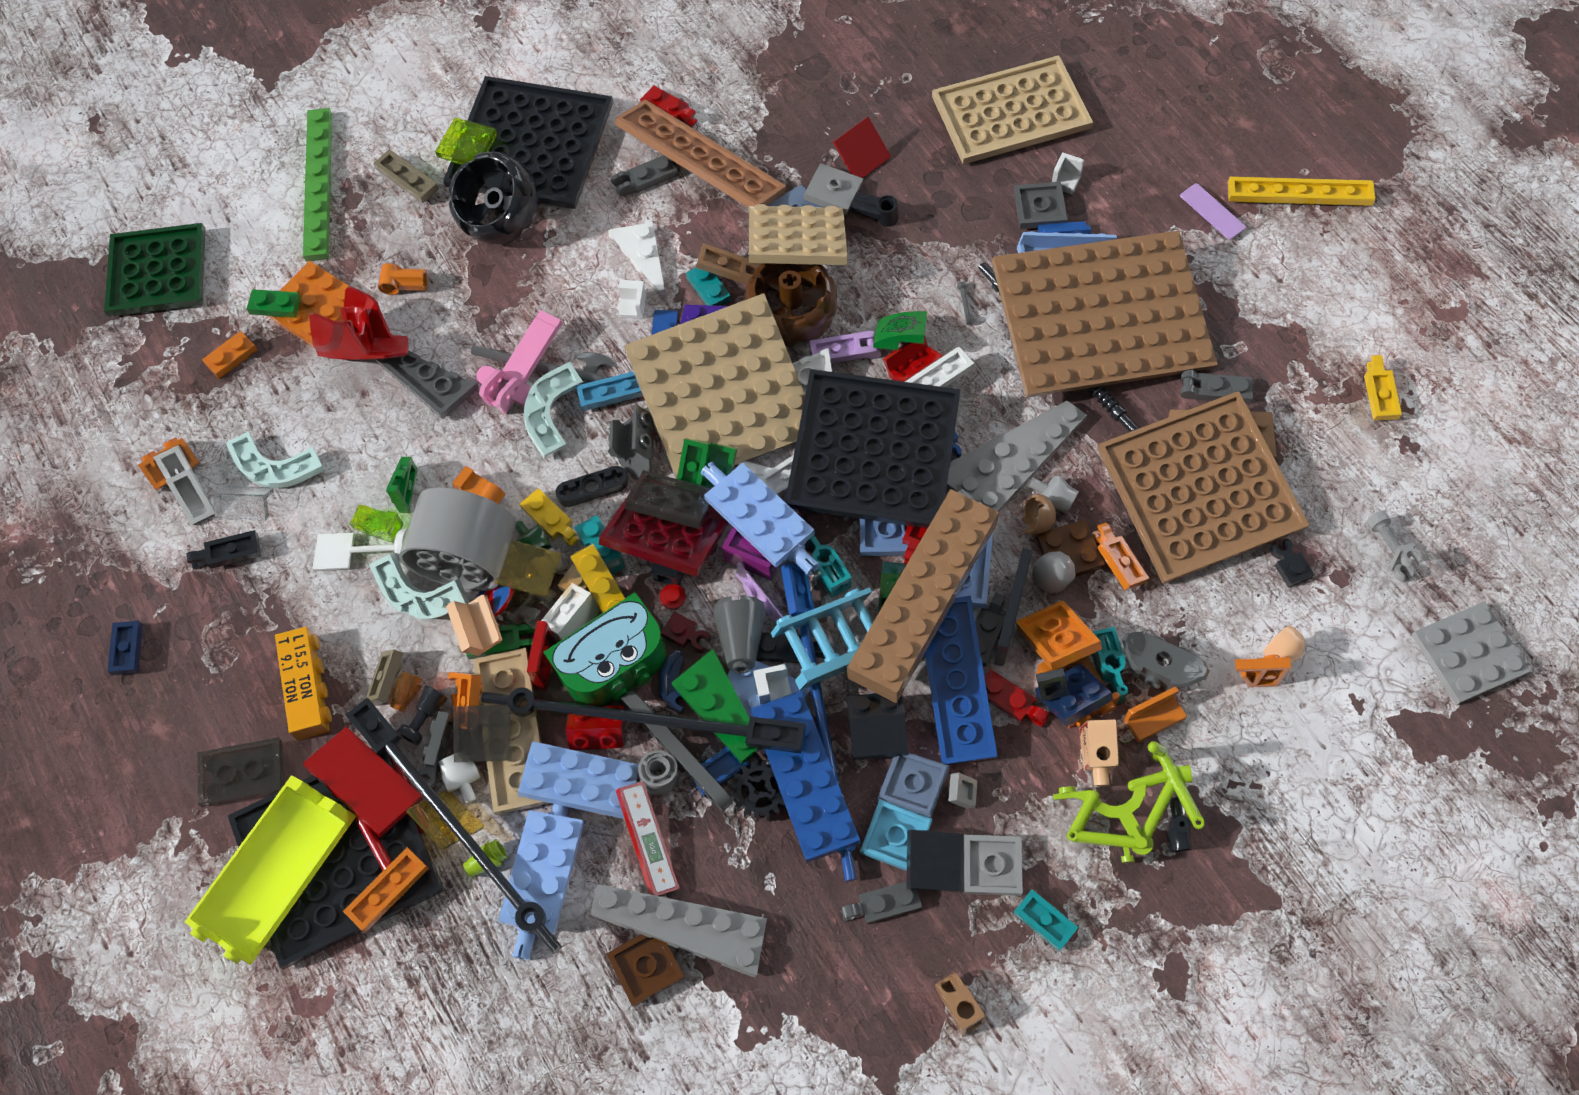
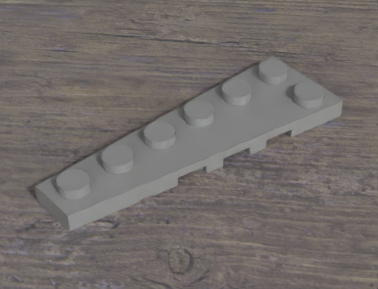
[591,884,767,977]

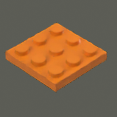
[267,260,349,347]

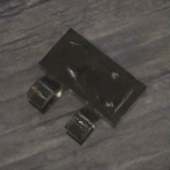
[497,576,557,629]

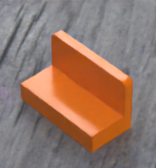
[1124,686,1187,743]

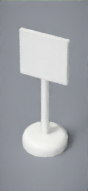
[312,529,408,571]

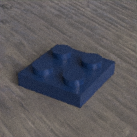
[1035,663,1113,727]

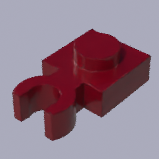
[661,611,711,653]

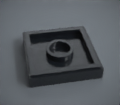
[906,830,964,892]

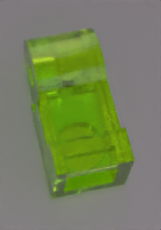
[349,505,404,543]

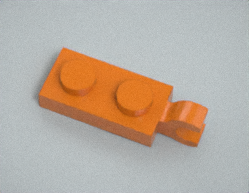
[1092,523,1150,591]

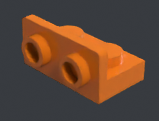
[138,437,201,491]

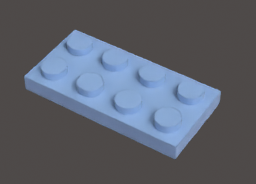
[518,741,639,819]

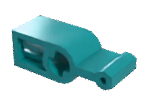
[805,531,852,598]
[1092,627,1128,704]

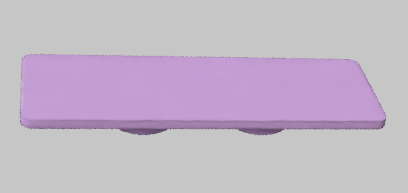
[1180,183,1246,240]
[736,563,783,625]

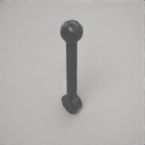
[957,281,972,325]

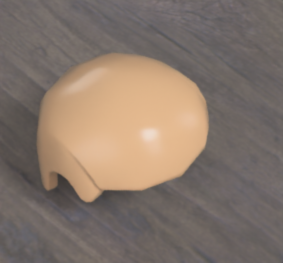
[1263,625,1305,664]

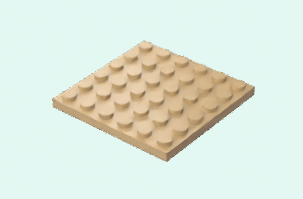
[624,294,805,479]

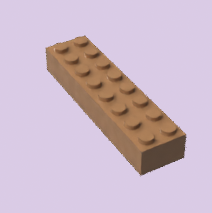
[847,489,999,703]

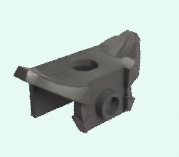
[608,404,653,480]
[1122,632,1210,691]

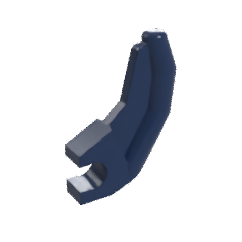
[659,650,684,715]

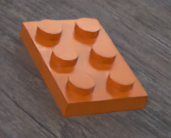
[1015,600,1102,671]

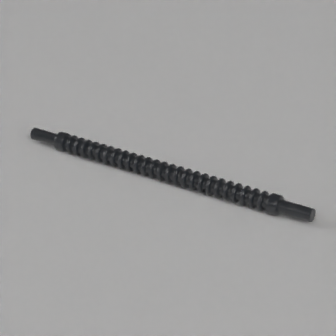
[978,262,1139,432]

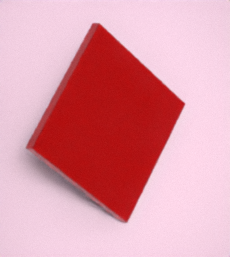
[833,116,891,178]

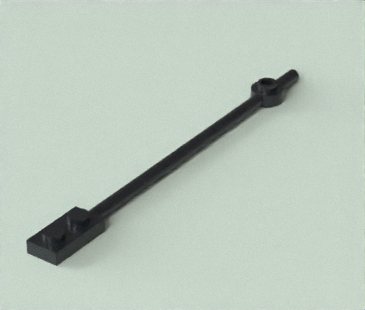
[481,687,806,754]
[346,697,562,954]

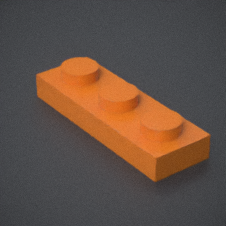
[343,847,429,933]

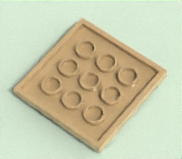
[749,204,848,265]

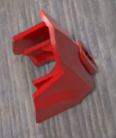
[309,286,409,360]

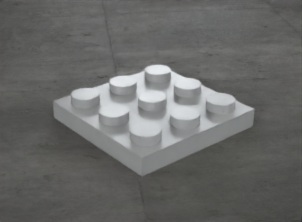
[1411,601,1531,706]

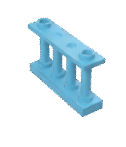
[771,587,873,690]

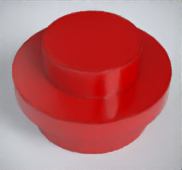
[659,584,686,610]

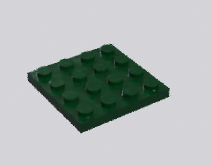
[104,223,206,317]

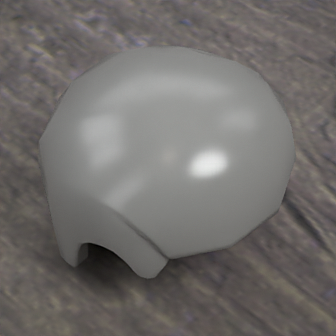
[1032,551,1075,594]

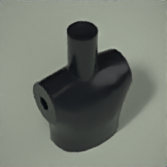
[1166,797,1193,852]

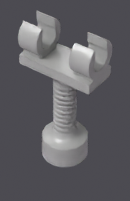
[1367,511,1422,582]

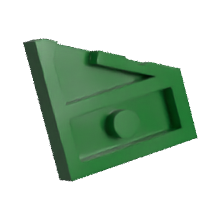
[386,457,418,513]

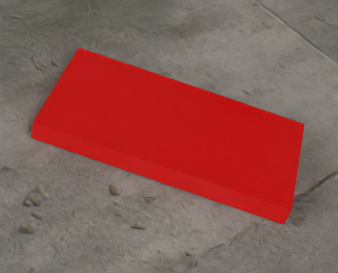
[303,727,423,837]

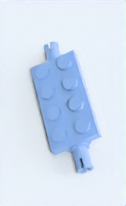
[701,462,820,576]
[498,804,584,961]

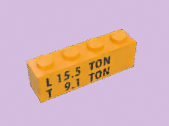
[275,626,332,741]

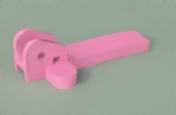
[476,310,563,415]

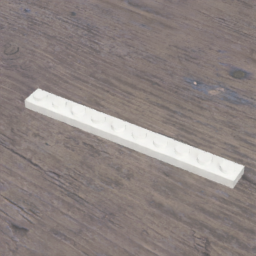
[759,346,974,497]

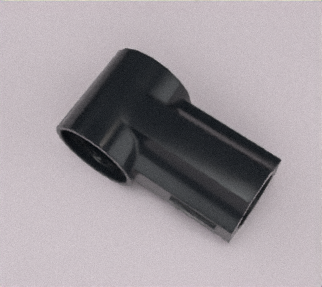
[851,192,899,227]

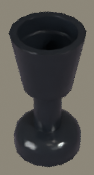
[396,685,448,746]

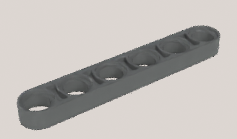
[621,690,733,812]

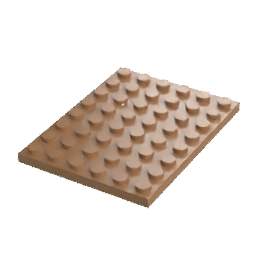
[992,231,1218,398]

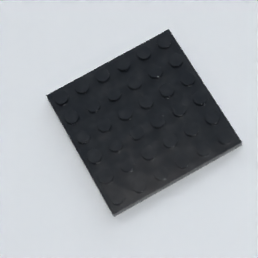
[443,76,613,209]
[785,369,961,529]
[227,748,444,970]

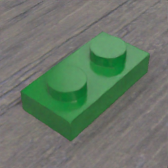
[246,289,301,318]

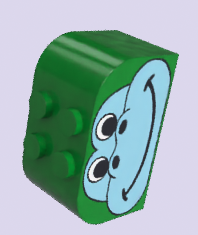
[543,592,666,707]

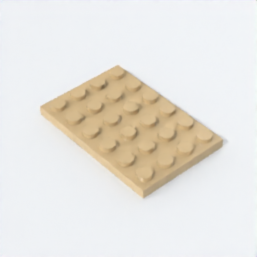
[932,55,1093,164]

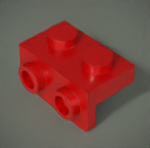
[883,335,943,382]
[566,706,624,750]

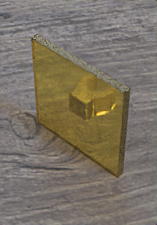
[495,540,562,597]
[406,790,484,850]

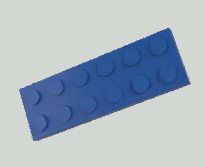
[925,595,998,765]
[750,690,860,863]

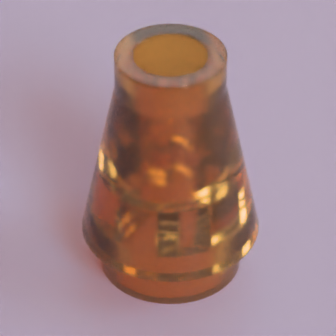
[389,671,423,713]

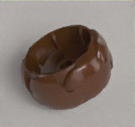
[745,263,837,346]

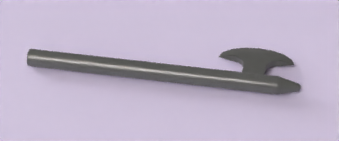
[471,345,613,383]

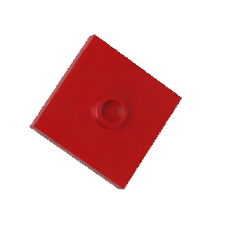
[527,620,557,690]

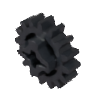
[730,760,786,822]

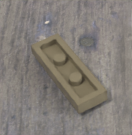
[373,149,439,203]

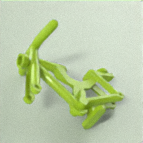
[1053,741,1204,864]

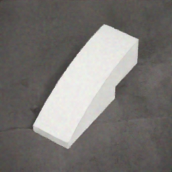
[153,445,215,525]

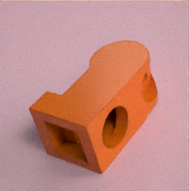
[452,466,506,504]

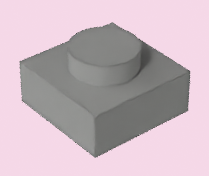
[948,773,978,809]

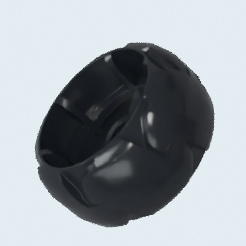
[449,151,539,244]

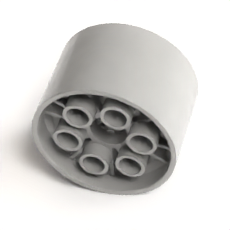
[399,488,516,591]

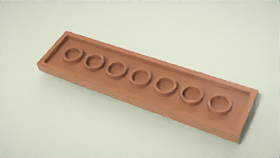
[615,100,786,208]

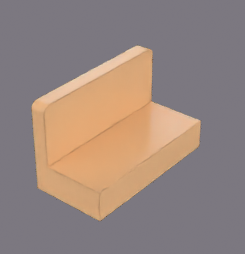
[446,595,502,656]

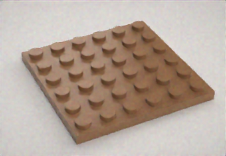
[1097,391,1310,584]

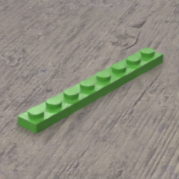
[303,108,332,262]

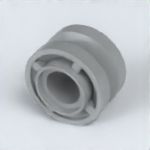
[638,750,678,795]

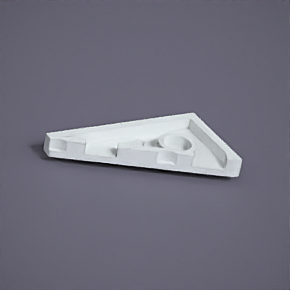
[608,222,666,295]

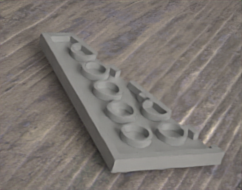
[947,401,1087,512]

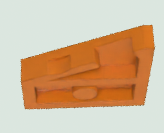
[1235,654,1291,687]
[448,672,483,730]

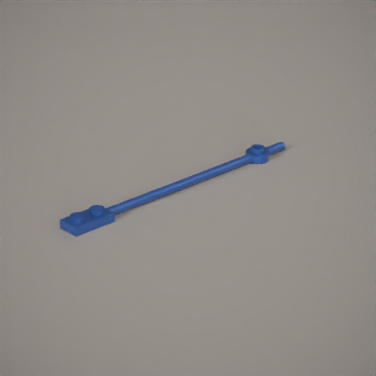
[781,562,856,882]

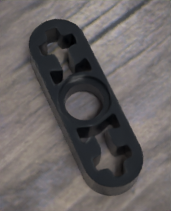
[555,466,628,507]

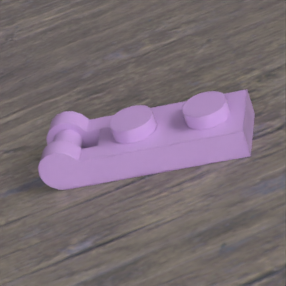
[810,331,881,364]

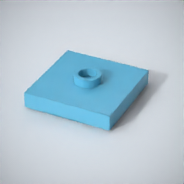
[860,799,933,871]

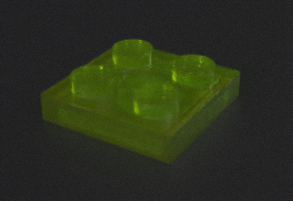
[435,117,497,164]

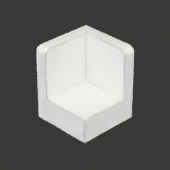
[1052,152,1084,195]
[619,280,647,319]
[753,664,791,705]

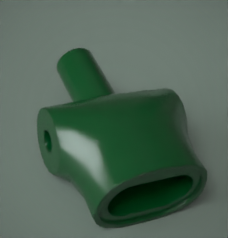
[512,521,552,562]

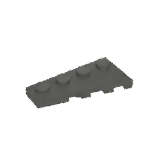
[376,350,479,419]

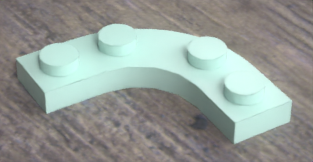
[524,362,583,458]
[225,431,325,488]
[369,553,470,619]

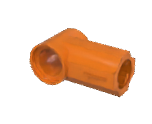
[378,263,428,295]

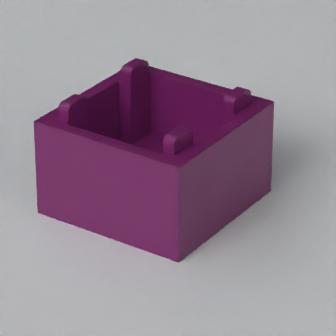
[722,527,778,580]

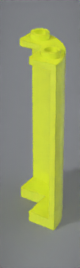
[185,775,356,965]

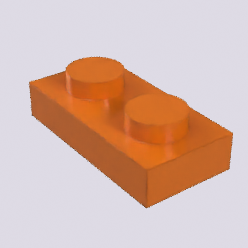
[202,331,258,379]

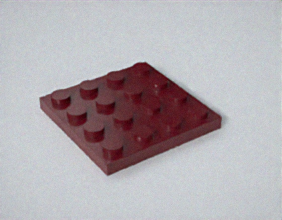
[599,476,729,577]

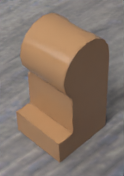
[935,972,985,1037]

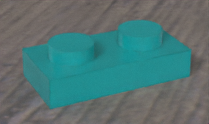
[686,268,731,306]
[1013,890,1079,952]

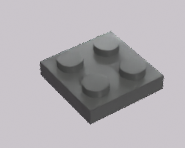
[1013,182,1068,229]

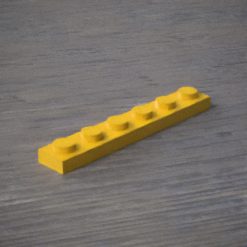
[1228,177,1375,206]

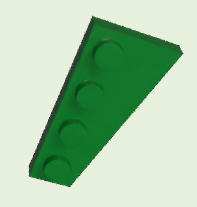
[671,649,762,765]

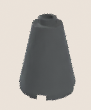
[713,595,766,674]

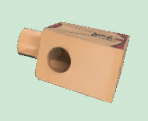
[1079,720,1118,786]

